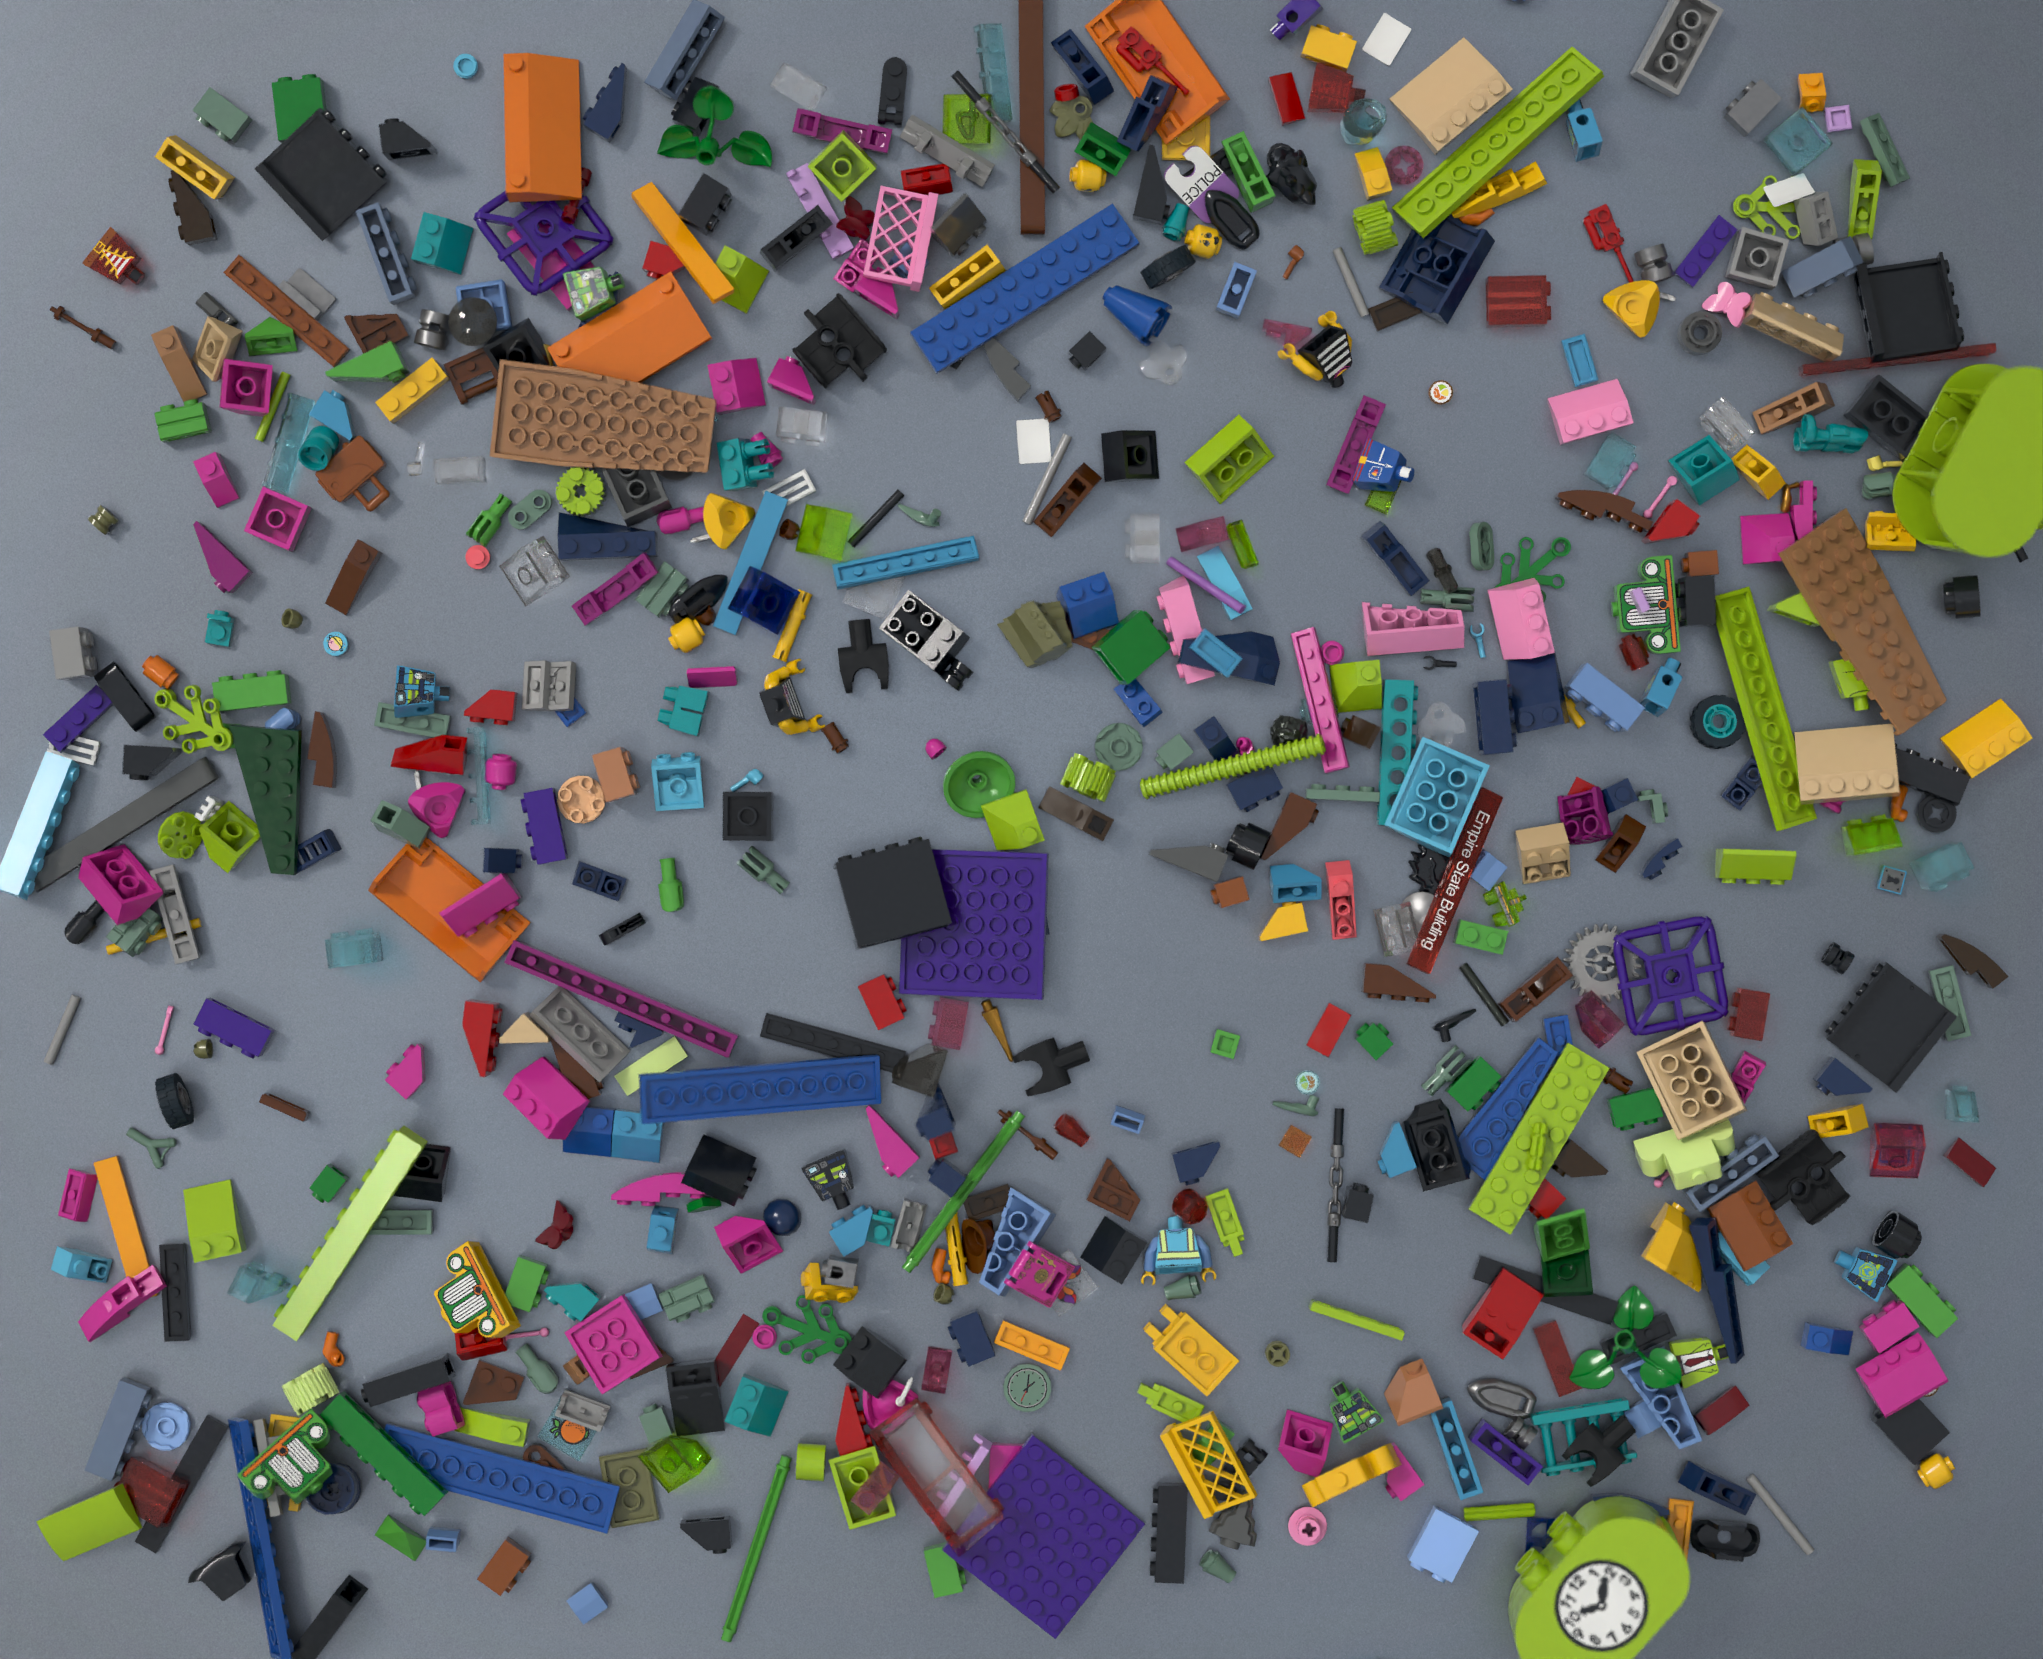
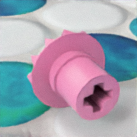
[1288,1506,1327,1546]

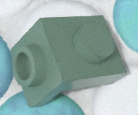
[1637,789,1668,823]

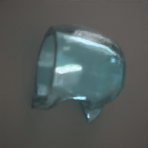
[1340,98,1387,146]

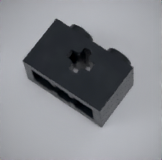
[1341,1183,1374,1223]

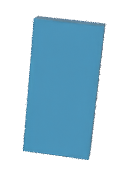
[1561,334,1599,387]
[1189,628,1243,678]

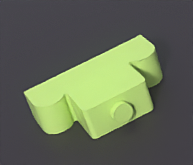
[1633,1120,1735,1190]

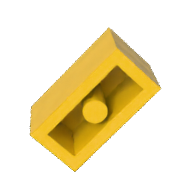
[1300,24,1357,73]

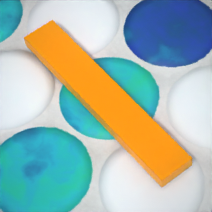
[631,182,734,304]
[94,1156,159,1297]

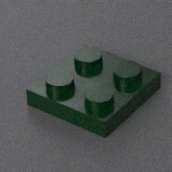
[1540,1249,1593,1297]

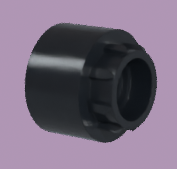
[1943,575,1981,619]
[1226,823,1271,870]
[1872,1211,1922,1259]

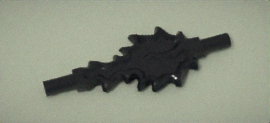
[1408,845,1457,898]

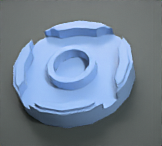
[142,1402,191,1451]

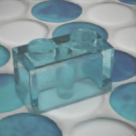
[1583,432,1637,490]

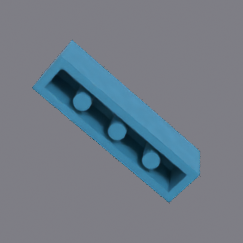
[1430,1397,1484,1500]

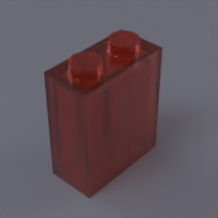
[1485,275,1551,328]
[114,1457,189,1528]

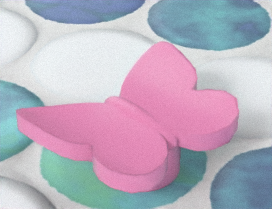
[1702,282,1752,328]

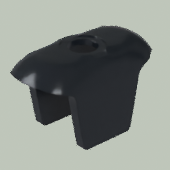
[1690,1520,1760,1562]
[188,1540,251,1601]

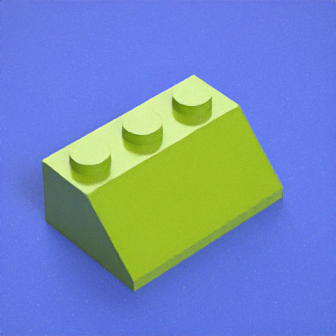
[1184,414,1274,504]
[1715,849,1796,885]

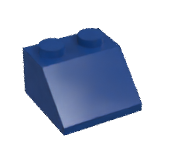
[1056,572,1119,639]
[563,1106,616,1157]

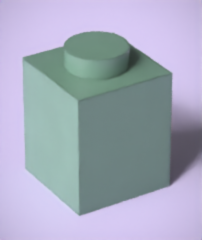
[1155,733,1194,771]
[639,1403,674,1444]

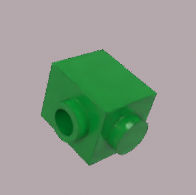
[1354,1022,1393,1060]
[309,1163,349,1203]

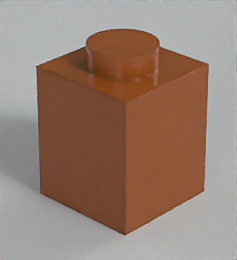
[1681,550,1719,576]

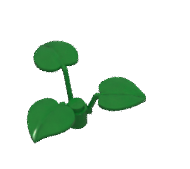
[657,86,772,167]
[1569,1286,1682,1389]

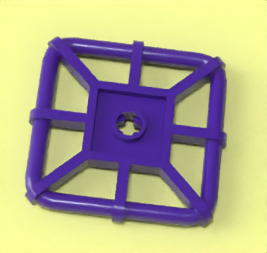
[474,190,614,296]
[1613,916,1729,1036]

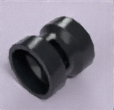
[940,658,974,691]
[1821,942,1855,975]

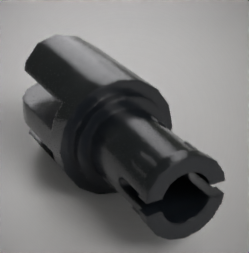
[64,900,105,944]

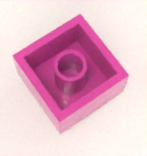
[244,487,312,552]

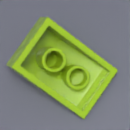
[183,1179,247,1263]
[828,1446,897,1530]

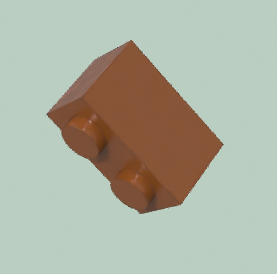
[1210,876,1250,908]
[477,1536,531,1596]

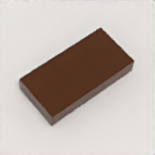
[259,1092,310,1122]

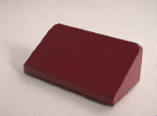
[1943,1137,1996,1187]

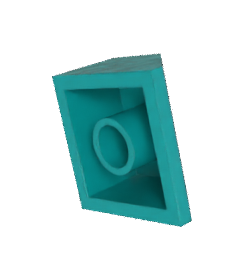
[411,212,474,275]
[1668,435,1740,506]
[724,1373,789,1437]

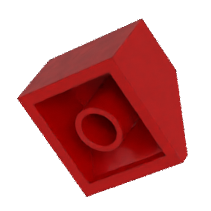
[1642,499,1700,544]

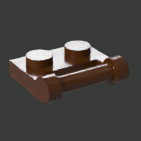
[443,347,498,405]

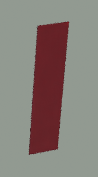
[716,1313,760,1387]

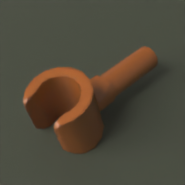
[1282,245,1304,280]

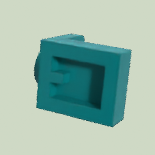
[205,610,235,647]
[866,1209,896,1247]

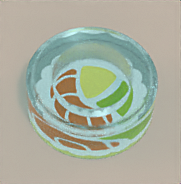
[1295,1070,1320,1095]

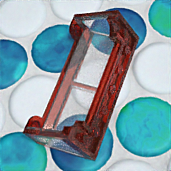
[870,1398,1004,1557]

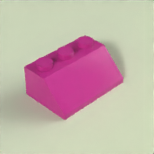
[78,844,163,925]
[440,873,522,938]
[503,1057,590,1140]
[1856,1333,1949,1418]

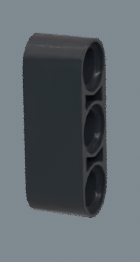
[94,661,156,732]

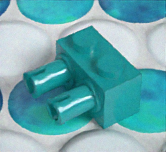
[716,438,774,491]

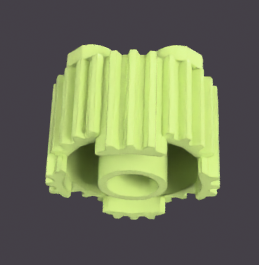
[281,1363,339,1416]

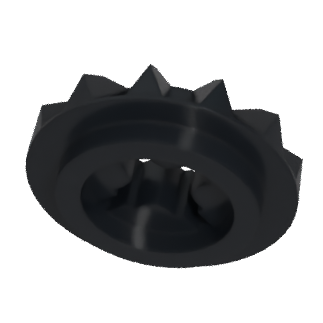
[1917,796,1957,833]

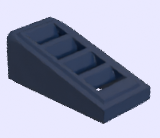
[297,829,341,874]

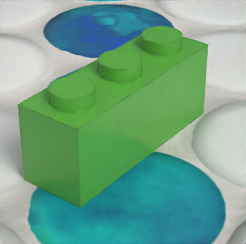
[212,670,292,712]
[1886,1263,1958,1338]

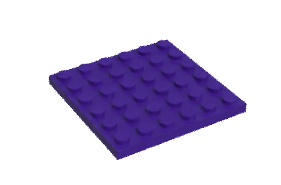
[899,849,1049,1000]
[942,1434,1145,1639]

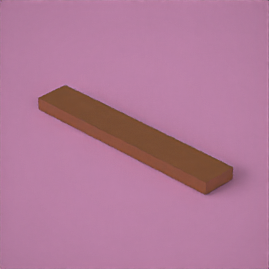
[223,255,350,367]

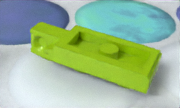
[1205,1188,1244,1257]
[1137,1383,1205,1426]

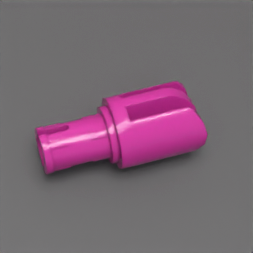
[656,506,704,534]

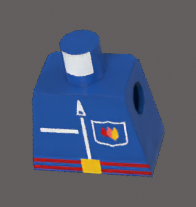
[1352,438,1414,492]

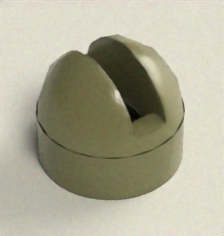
[281,608,303,629]
[193,1039,213,1059]
[933,1283,955,1305]

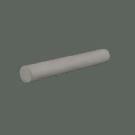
[1333,247,1370,318]
[44,994,81,1065]

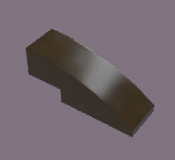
[1936,934,2008,989]

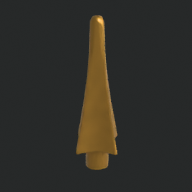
[981,999,1014,1062]

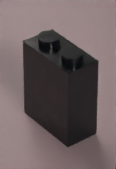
[681,1134,757,1206]
[1871,1399,1950,1465]

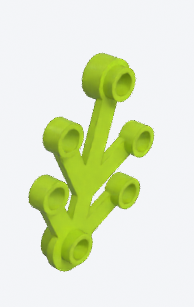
[1733,175,1800,240]
[154,685,233,754]

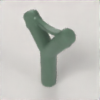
[126,1127,176,1169]

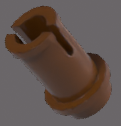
[1035,390,1062,423]
[821,722,849,754]
[1603,1067,1633,1094]

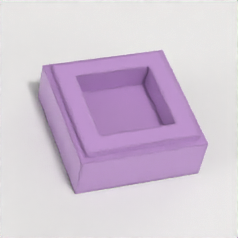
[1824,105,1852,133]
[1629,587,1650,614]

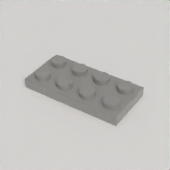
[529,986,630,1083]

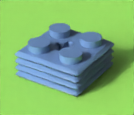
[456,279,512,336]

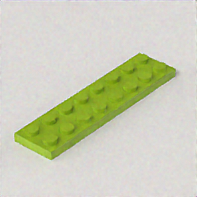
[1468,1043,1610,1235]

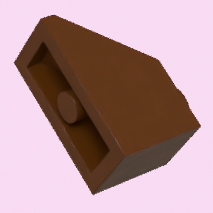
[1595,814,1646,873]

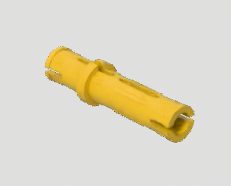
[772,589,813,662]
[945,1212,969,1286]

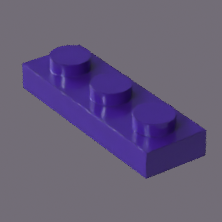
[1674,215,1738,288]
[43,685,113,753]

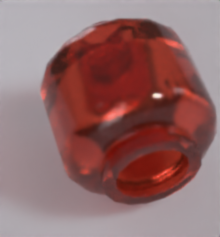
[1172,1188,1208,1225]

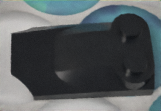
[1403,1098,1471,1192]

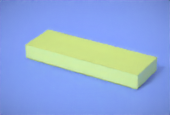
[614,1036,688,1096]

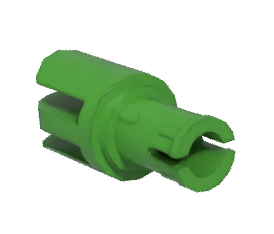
[466,493,512,547]
[658,858,684,912]

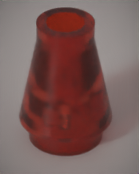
[1053,1113,1090,1147]

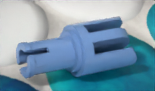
[265,708,301,729]

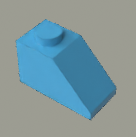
[309,390,356,441]
[1270,864,1322,903]
[1377,1121,1417,1178]

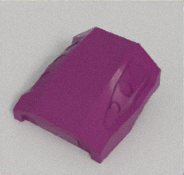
[1557,786,1613,845]

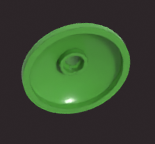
[943,751,1015,818]

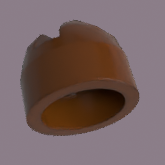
[779,519,800,540]
[695,605,716,626]

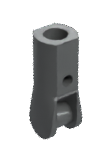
[196,292,238,326]

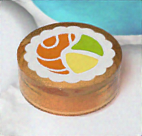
[1428,380,1453,405]

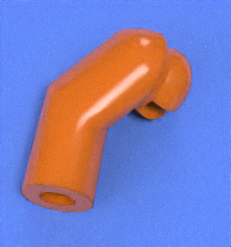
[1458,208,1495,226]
[1890,785,1908,822]
[931,1248,951,1284]
[322,1331,345,1367]

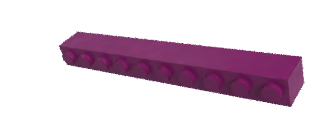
[504,940,739,1058]

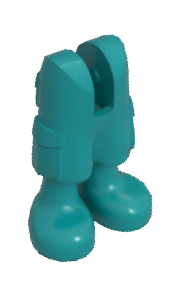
[1793,414,1868,454]

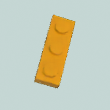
[994,1320,1070,1371]

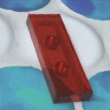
[1532,1320,1582,1397]

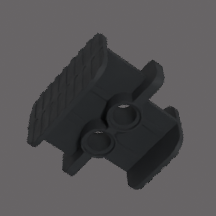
[792,293,887,388]
[1755,1129,1850,1225]

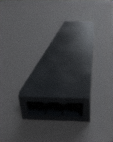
[361,1353,456,1407]
[291,1575,368,1659]

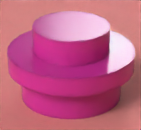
[1321,641,1344,665]
[752,1325,777,1349]

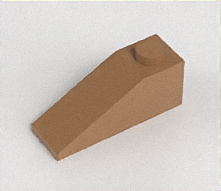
[151,325,208,402]
[1752,382,1835,435]

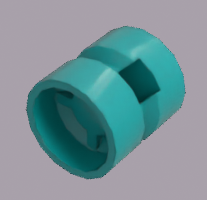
[298,426,339,471]

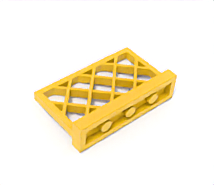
[1160,1411,1258,1519]

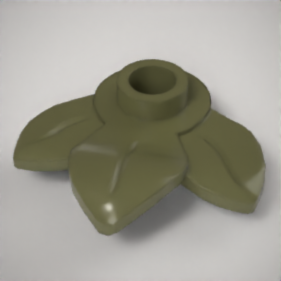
[1049,96,1093,139]

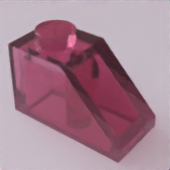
[1176,516,1229,552]
[1575,990,1625,1049]

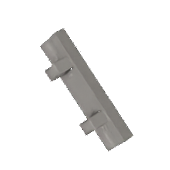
[900,115,995,187]
[149,864,200,964]
[253,1419,286,1517]

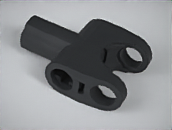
[838,619,889,693]
[1012,1037,1090,1096]
[1562,1416,1636,1487]

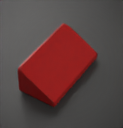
[1268,72,1305,126]
[901,164,953,195]
[1306,1003,1351,1057]
[455,1327,508,1361]

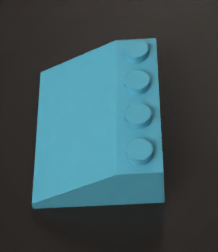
[1384,737,1490,857]

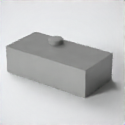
[1630,0,1724,98]

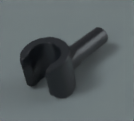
[1423,656,1457,670]

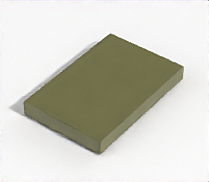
[599,1447,660,1528]

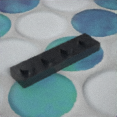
[159,1243,190,1342]

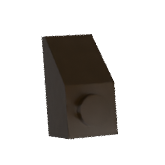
[1340,715,1381,750]
[1552,1138,1608,1178]

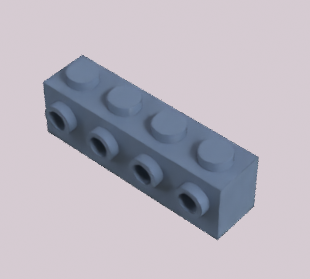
[644,0,725,101]
[356,203,417,305]
[1682,1134,1779,1212]
[84,1377,152,1481]

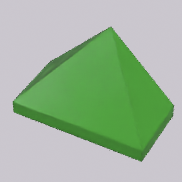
[245,317,298,356]
[375,1514,426,1561]

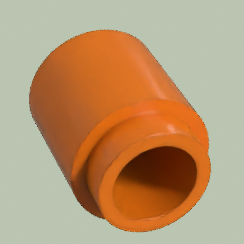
[142,655,180,690]

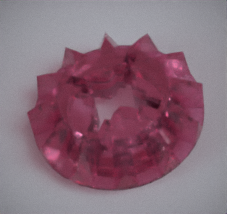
[1385,146,1423,185]

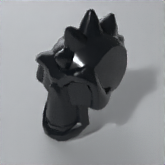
[1266,143,1317,205]

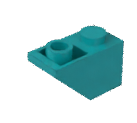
[543,1281,601,1322]

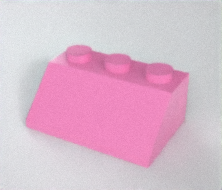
[1547,379,1634,445]
[1487,578,1555,660]

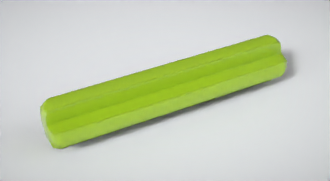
[1463,1503,1535,1521]

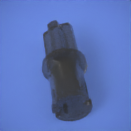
[1426,548,1458,594]

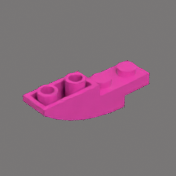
[1790,481,1817,541]
[611,1172,705,1206]
[78,1265,167,1342]

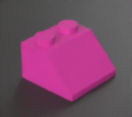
[707,358,766,415]
[219,359,273,417]

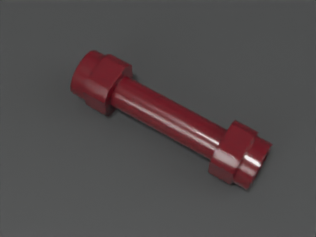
[561,167,592,224]

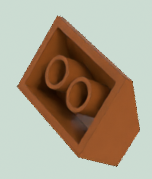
[1707,1181,1793,1271]

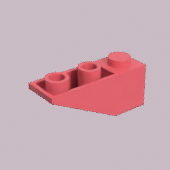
[1325,860,1357,940]

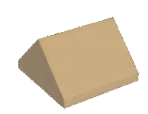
[192,316,243,382]
[499,1012,551,1043]

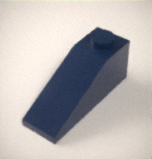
[1051,29,1114,105]
[1678,1461,1756,1516]

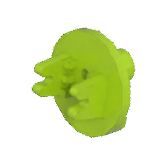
[158,811,202,859]

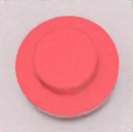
[466,545,490,569]

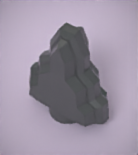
[1209,1489,1257,1550]

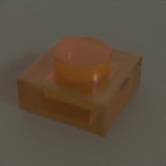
[1278,1124,1312,1158]

